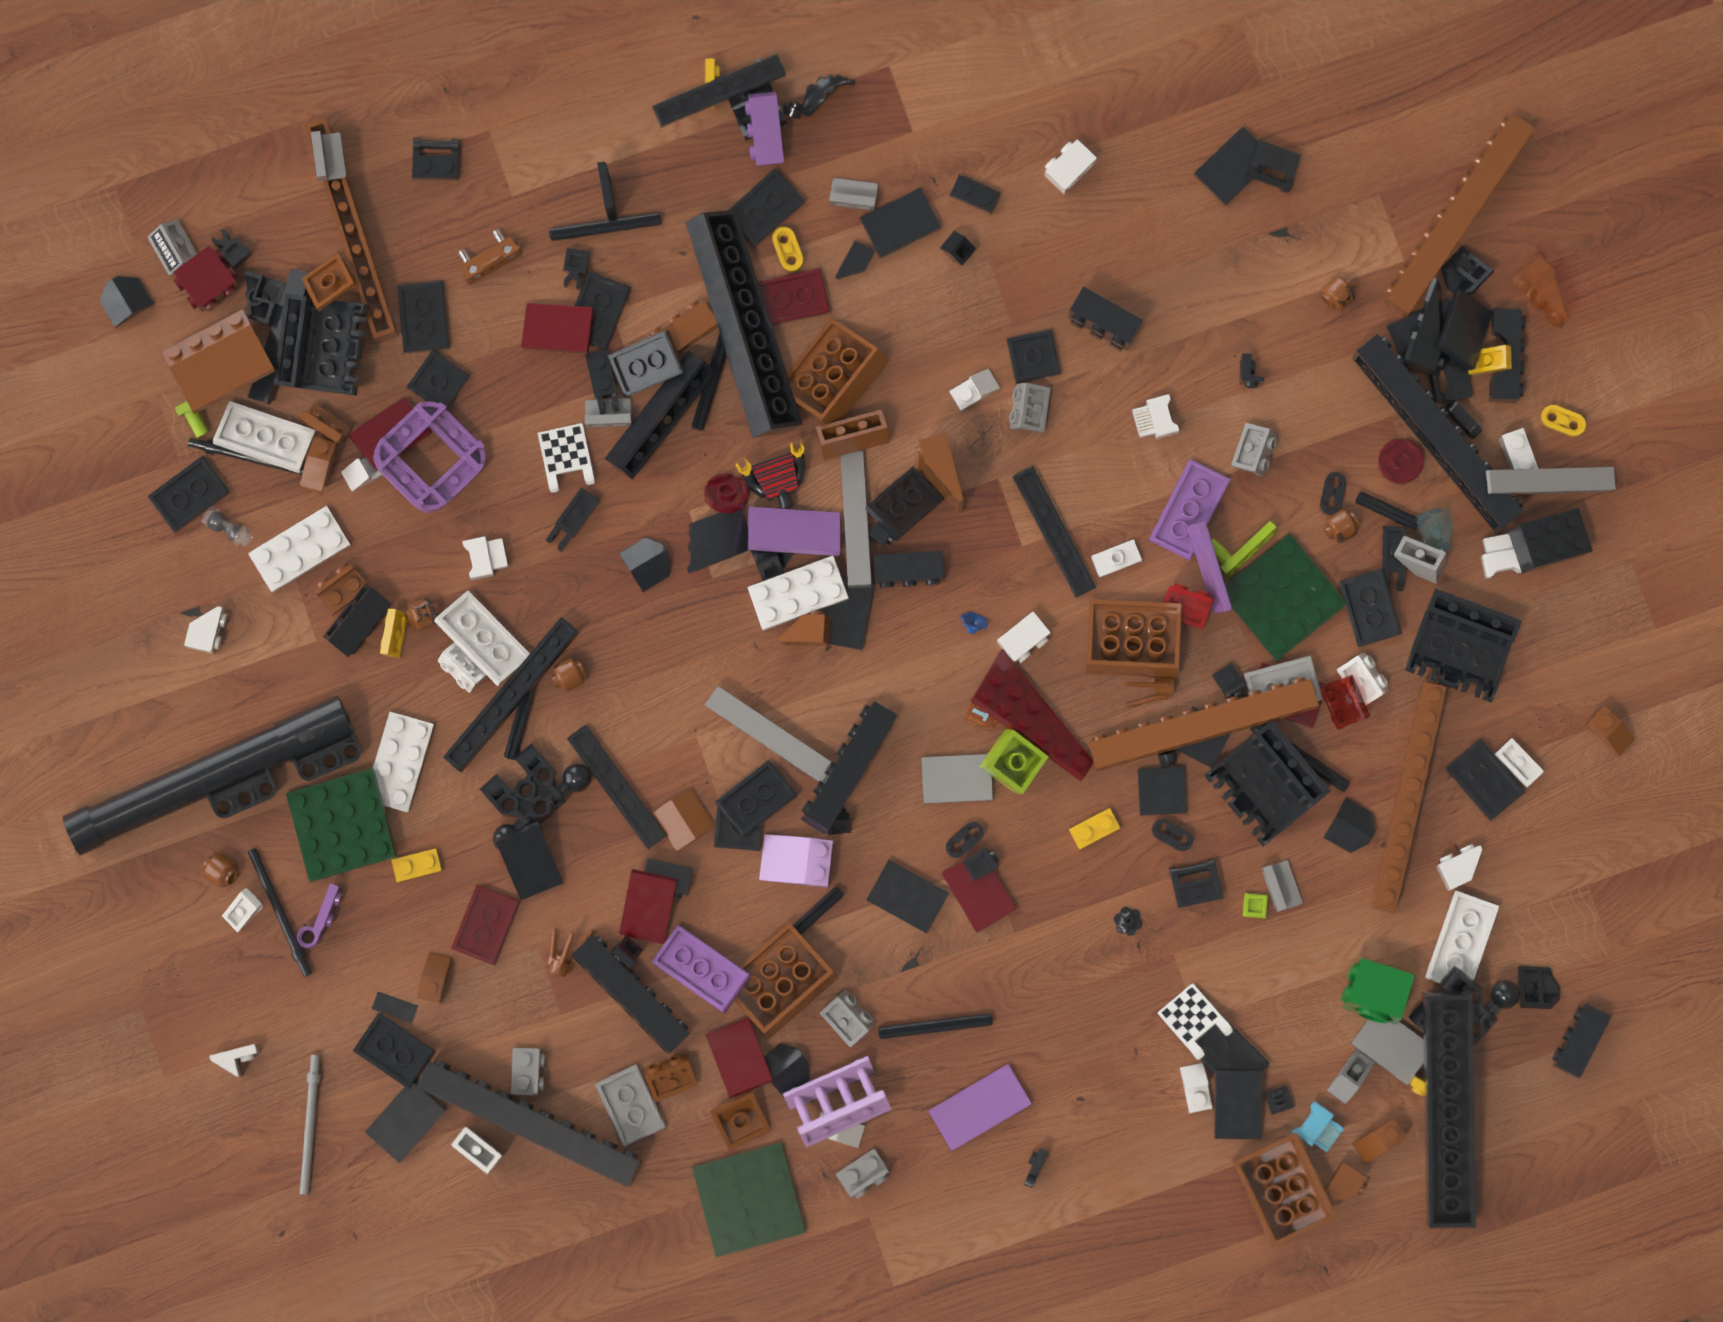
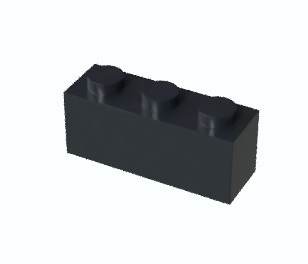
[873,551,944,589]
[322,583,392,657]
[1552,1004,1612,1079]

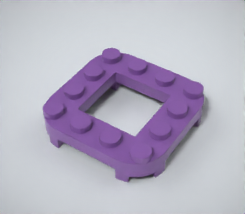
[373,402,485,513]

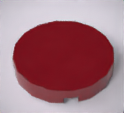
[1378,439,1424,484]
[704,473,750,513]

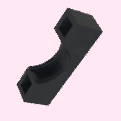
[1489,308,1526,403]

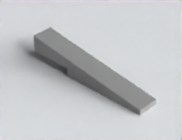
[841,451,871,588]
[1486,467,1616,494]
[705,686,831,782]

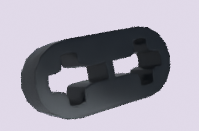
[1444,400,1482,439]
[1319,472,1346,516]
[1152,819,1193,852]
[946,822,984,858]

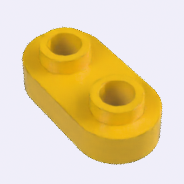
[773,227,803,272]
[1540,405,1586,437]

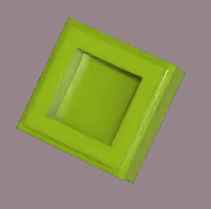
[1242,893,1268,919]

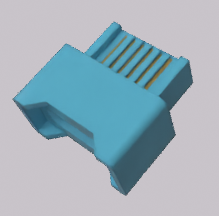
[1291,1101,1344,1152]

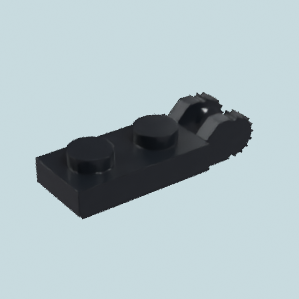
[585,350,619,415]
[546,487,600,552]
[1382,526,1406,591]

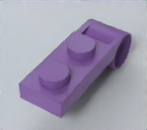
[297,883,343,948]

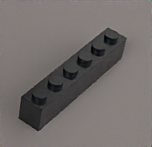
[604,351,716,480]
[801,701,897,834]
[571,935,689,1055]

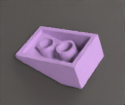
[759,834,833,888]

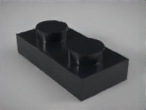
[950,174,1001,214]

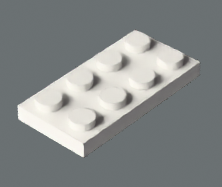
[213,401,316,473]
[248,506,351,593]
[747,556,849,631]
[434,591,530,686]
[373,712,434,813]
[1424,891,1499,992]

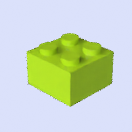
[979,729,1049,794]

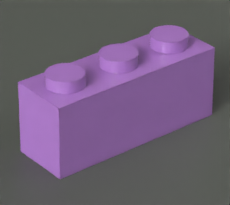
[745,92,784,166]

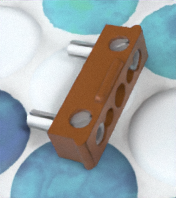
[459,229,522,285]

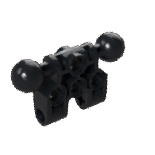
[480,744,591,850]
[1408,965,1520,1047]

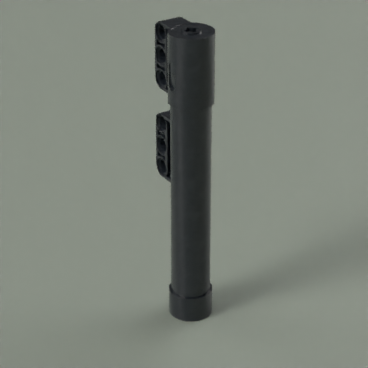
[63,695,362,856]

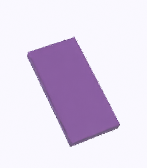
[1149,459,1231,561]
[748,507,840,556]
[1187,521,1232,613]
[652,925,751,1014]
[928,1064,1031,1151]

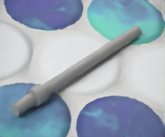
[300,1055,321,1195]

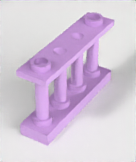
[783,1056,891,1147]

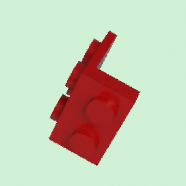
[1163,583,1214,630]

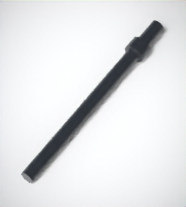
[188,438,304,475]
[248,848,312,978]

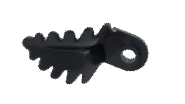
[783,74,855,119]

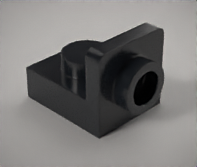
[1239,353,1264,388]
[750,550,784,581]
[1212,663,1247,699]
[962,848,999,881]
[612,935,643,968]

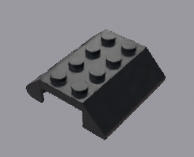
[273,294,369,396]
[1405,588,1522,703]
[1204,720,1331,847]

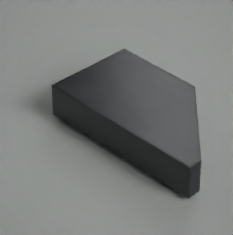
[835,241,875,280]

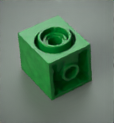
[1340,958,1415,1025]

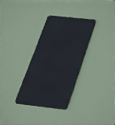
[372,992,418,1023]

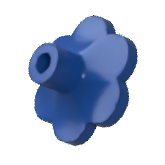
[960,612,989,634]

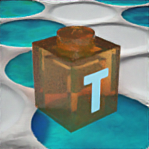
[964,702,998,732]

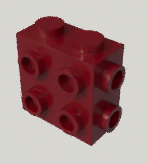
[173,245,239,312]

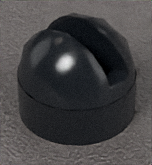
[1158,749,1177,768]

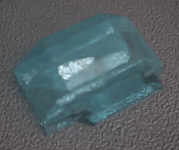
[1416,507,1454,551]

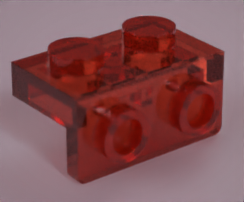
[1320,674,1370,730]

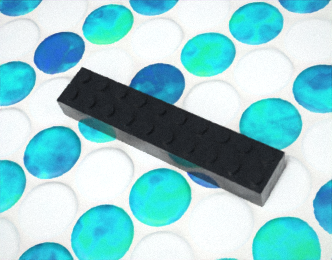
[685,210,803,438]
[1352,334,1524,535]
[1423,992,1476,1228]
[417,1060,642,1187]

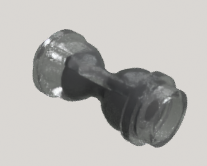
[201,507,252,548]

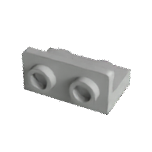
[1009,383,1050,433]
[1231,423,1278,477]
[820,991,876,1048]
[511,1048,545,1095]
[836,1149,889,1199]

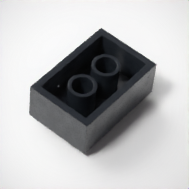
[1068,286,1143,351]
[1508,508,1593,574]

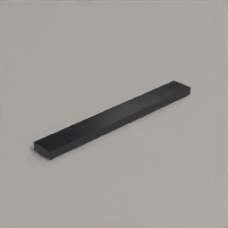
[443,617,580,773]

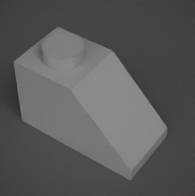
[1394,536,1446,584]
[1327,1048,1375,1104]

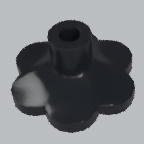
[1114,907,1142,936]

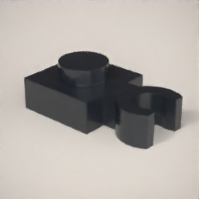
[211,229,252,270]
[563,248,590,290]
[1024,1148,1048,1188]

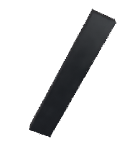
[652,54,786,128]
[248,268,308,405]
[1012,466,1096,598]
[567,725,667,850]

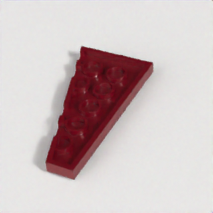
[970,649,1094,781]

